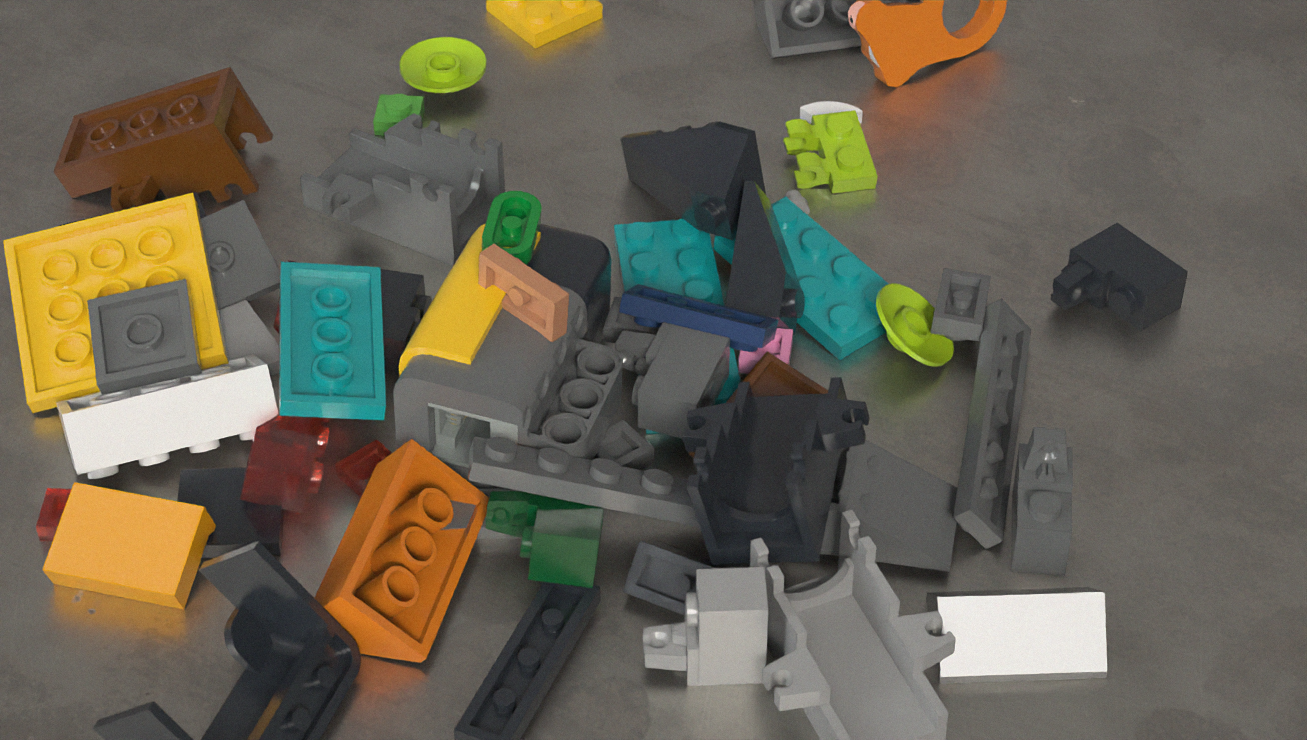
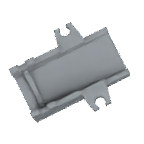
[750,509,956,740]

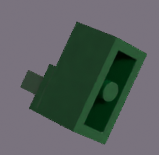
[486,491,605,588]

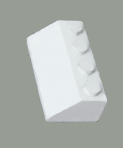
[56,354,281,479]

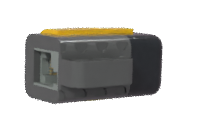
[393,224,623,489]

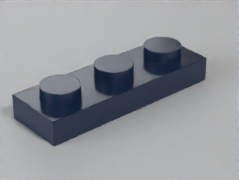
[619,284,779,352]

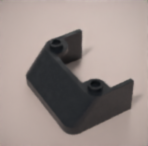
[92,541,361,740]

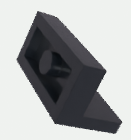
[623,540,731,615]

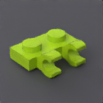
[783,110,878,194]

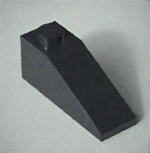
[725,181,805,335]

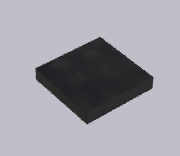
[177,466,287,558]

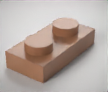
[478,244,569,342]

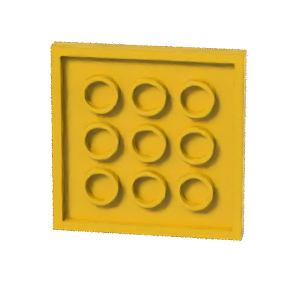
[3,193,229,413]

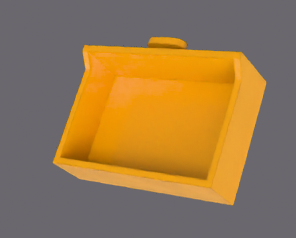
[42,482,216,610]

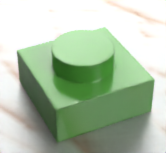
[373,94,425,136]

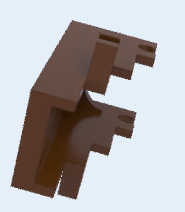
[53,67,273,211]

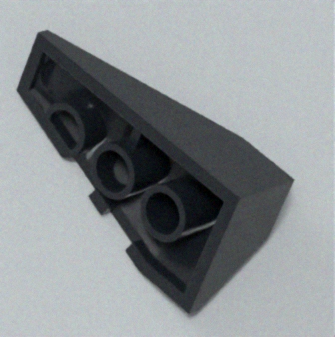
[620,121,766,240]

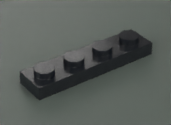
[454,582,601,740]

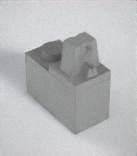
[643,567,768,686]

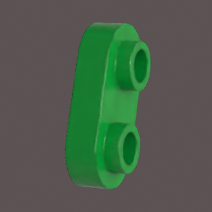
[482,191,542,265]

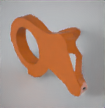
[848,0,1007,88]

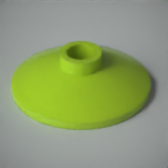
[399,37,487,93]
[876,283,954,367]

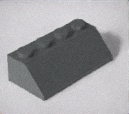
[753,0,920,59]

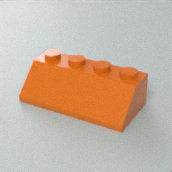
[314,439,489,663]

